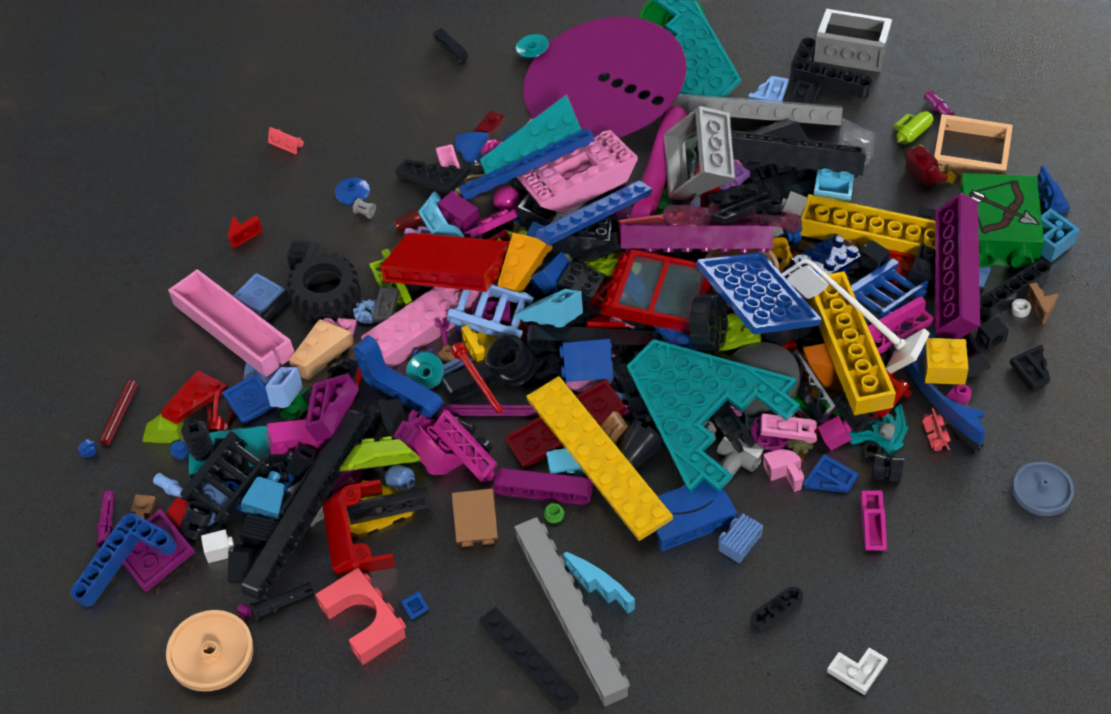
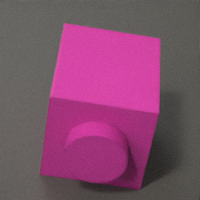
[818,416,852,451]

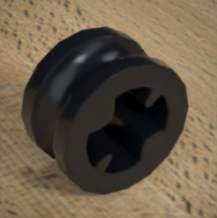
[862,442,881,462]

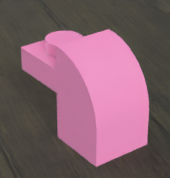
[763,449,804,492]

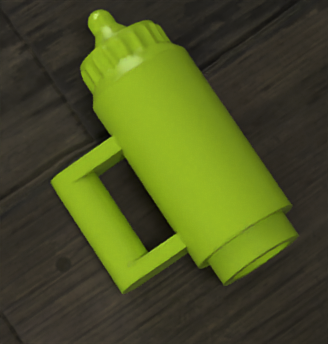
[893,111,933,145]

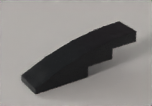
[612,354,652,423]

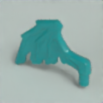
[849,404,909,456]

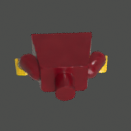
[904,144,958,188]

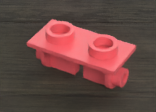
[268,127,304,154]
[922,408,951,451]

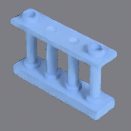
[447,285,534,339]

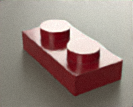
[473,110,506,140]

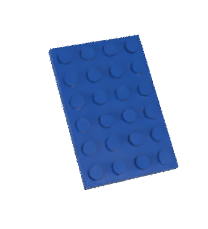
[696,252,822,335]

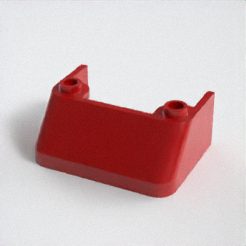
[323,479,396,577]

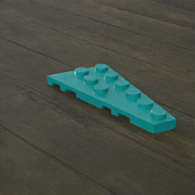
[480,95,582,175]

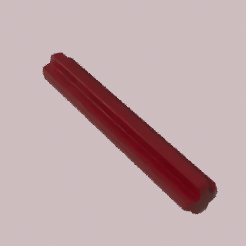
[99,379,138,445]

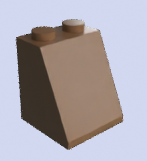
[452,489,498,547]

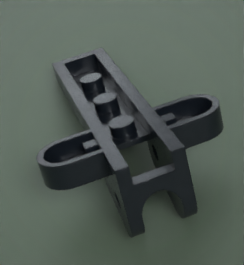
[711,191,783,225]

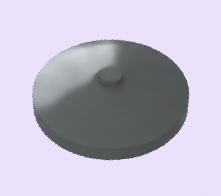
[727,342,800,415]

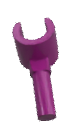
[435,318,450,345]
[236,603,252,622]

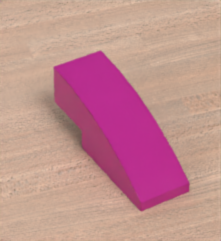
[860,491,887,551]

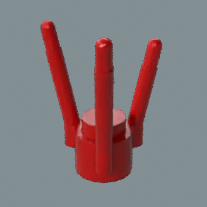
[207,390,235,433]

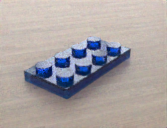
[789,234,860,276]

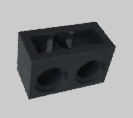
[858,240,890,276]

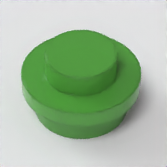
[544,503,564,523]

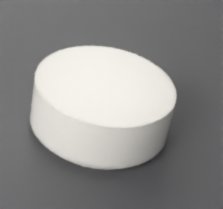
[1011,299,1031,317]

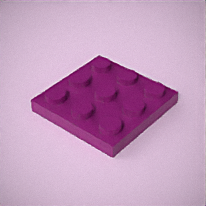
[120,509,195,593]

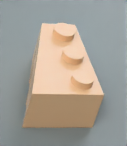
[289,319,354,380]

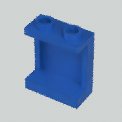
[560,338,614,382]

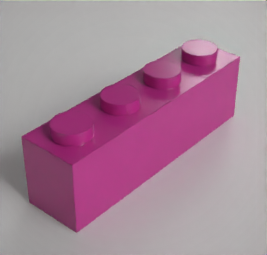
[266,419,329,455]

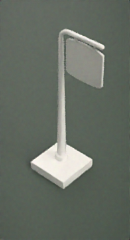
[782,260,930,373]

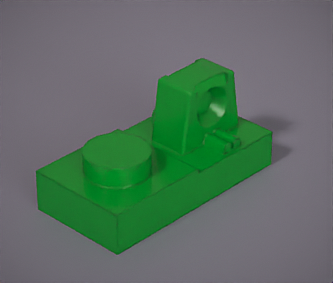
[280,387,309,421]

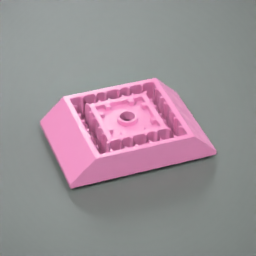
[517,130,638,213]

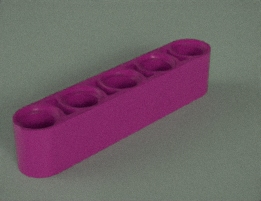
[493,468,593,505]

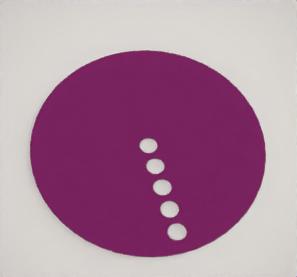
[523,17,687,138]

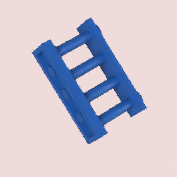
[851,259,929,320]

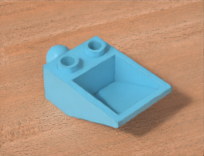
[813,168,854,202]

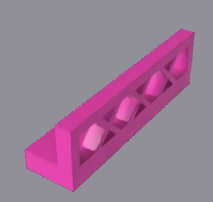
[868,296,935,354]
[432,410,497,482]

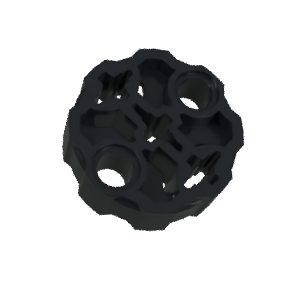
[689,294,728,351]

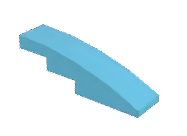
[563,552,635,614]

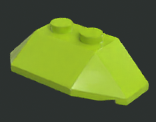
[339,436,421,472]

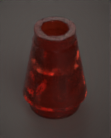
[394,210,422,231]

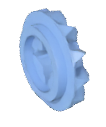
[353,298,377,324]

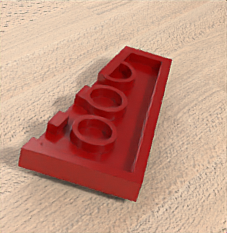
[161,370,228,425]

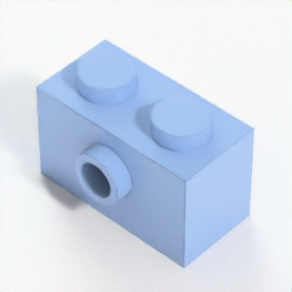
[265,367,303,408]

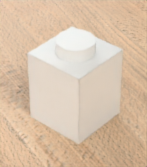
[201,530,234,563]

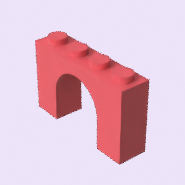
[315,568,406,665]

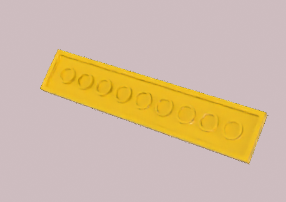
[526,377,673,541]

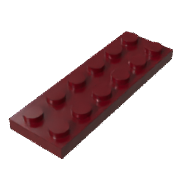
[504,379,626,470]

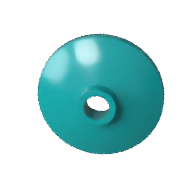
[516,34,549,58]
[406,352,444,390]

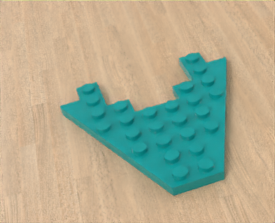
[602,0,741,97]
[627,339,800,493]

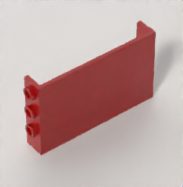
[381,232,510,292]

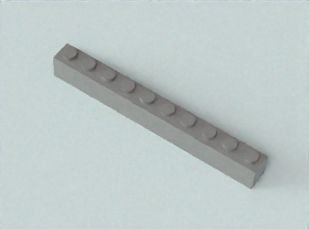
[671,94,843,126]
[514,517,630,707]

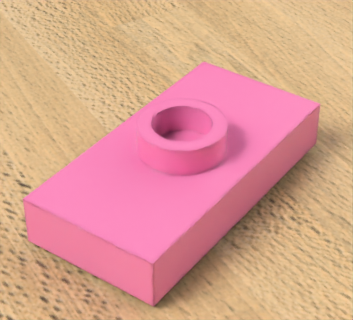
[436,145,460,169]

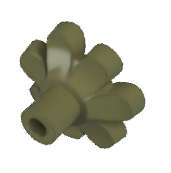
[786,439,813,454]

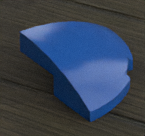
[455,132,489,168]

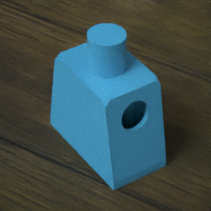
[241,471,285,520]

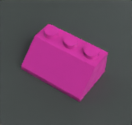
[408,418,463,475]

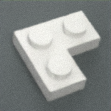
[827,648,888,695]

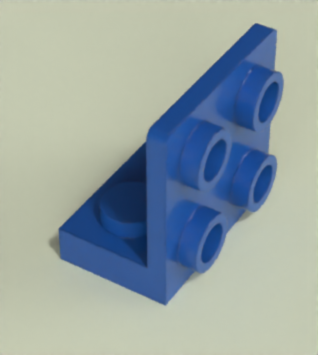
[1037,165,1070,214]

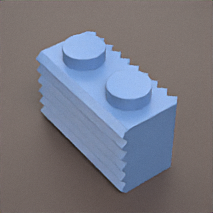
[718,513,763,563]

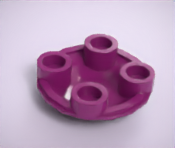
[751,417,790,451]

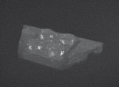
[839,119,876,166]

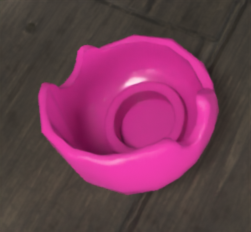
[492,186,522,211]

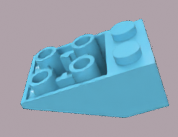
[514,289,583,328]

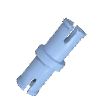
[153,473,184,500]

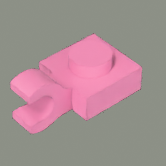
[323,318,357,339]

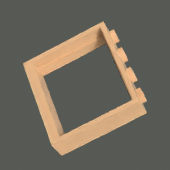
[934,114,1013,176]

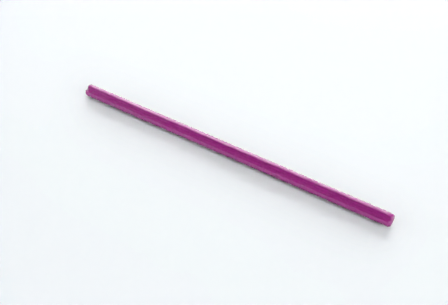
[433,404,743,416]

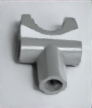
[717,436,767,476]

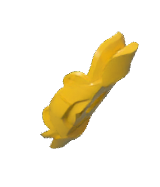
[771,237,792,273]

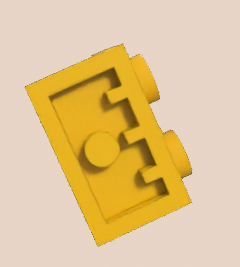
[461,325,499,364]

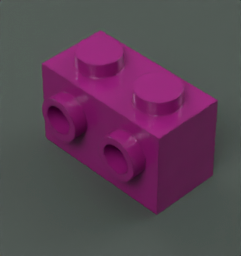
[437,191,480,232]

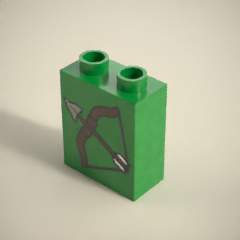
[958,173,1044,269]

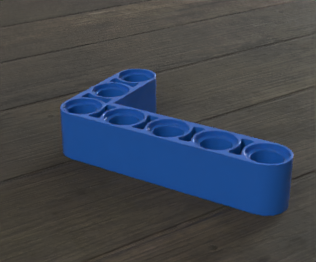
[353,335,444,418]
[70,513,177,607]

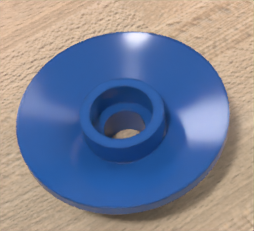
[335,178,370,205]

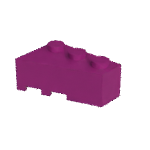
[305,374,359,442]

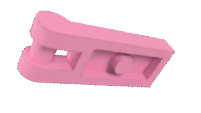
[760,414,817,443]

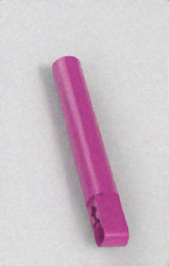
[629,106,687,219]

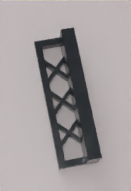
[792,349,839,424]
[347,486,431,525]

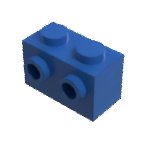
[532,252,570,295]

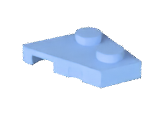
[748,76,789,101]

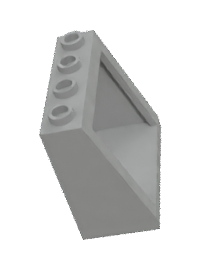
[814,9,892,72]
[664,106,735,200]

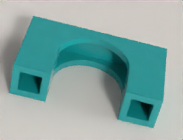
[189,426,272,479]

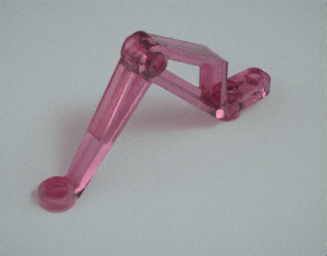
[663,203,802,232]

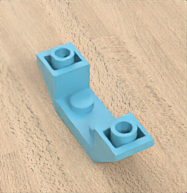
[418,191,464,237]

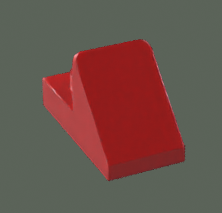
[228,216,263,249]

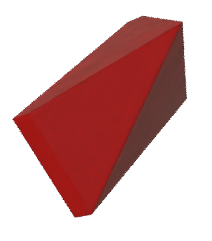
[586,316,625,329]

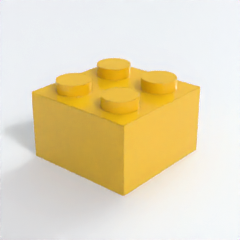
[923,338,968,385]

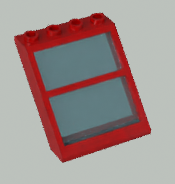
[600,249,713,333]

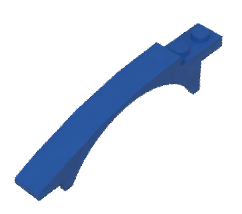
[896,325,985,445]

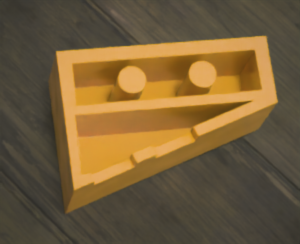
[497,233,553,293]

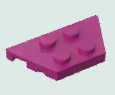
[462,206,519,238]

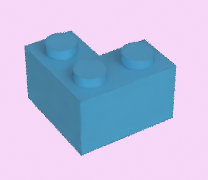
[1041,208,1080,262]

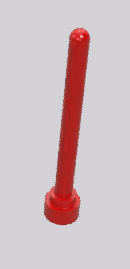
[451,342,503,414]

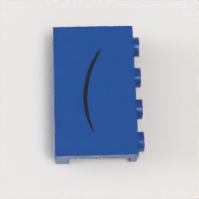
[654,480,737,552]

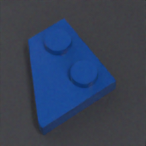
[803,454,859,493]

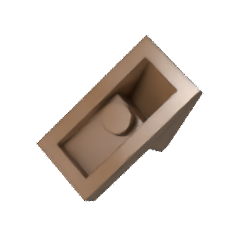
[1026,282,1059,324]
[600,411,628,446]

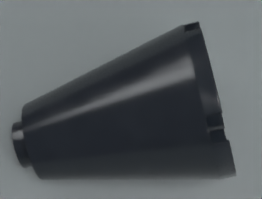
[619,420,665,470]

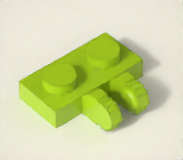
[586,253,618,277]

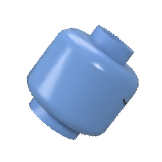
[385,464,415,492]

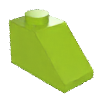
[142,414,184,443]

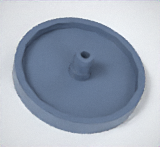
[1012,462,1074,516]

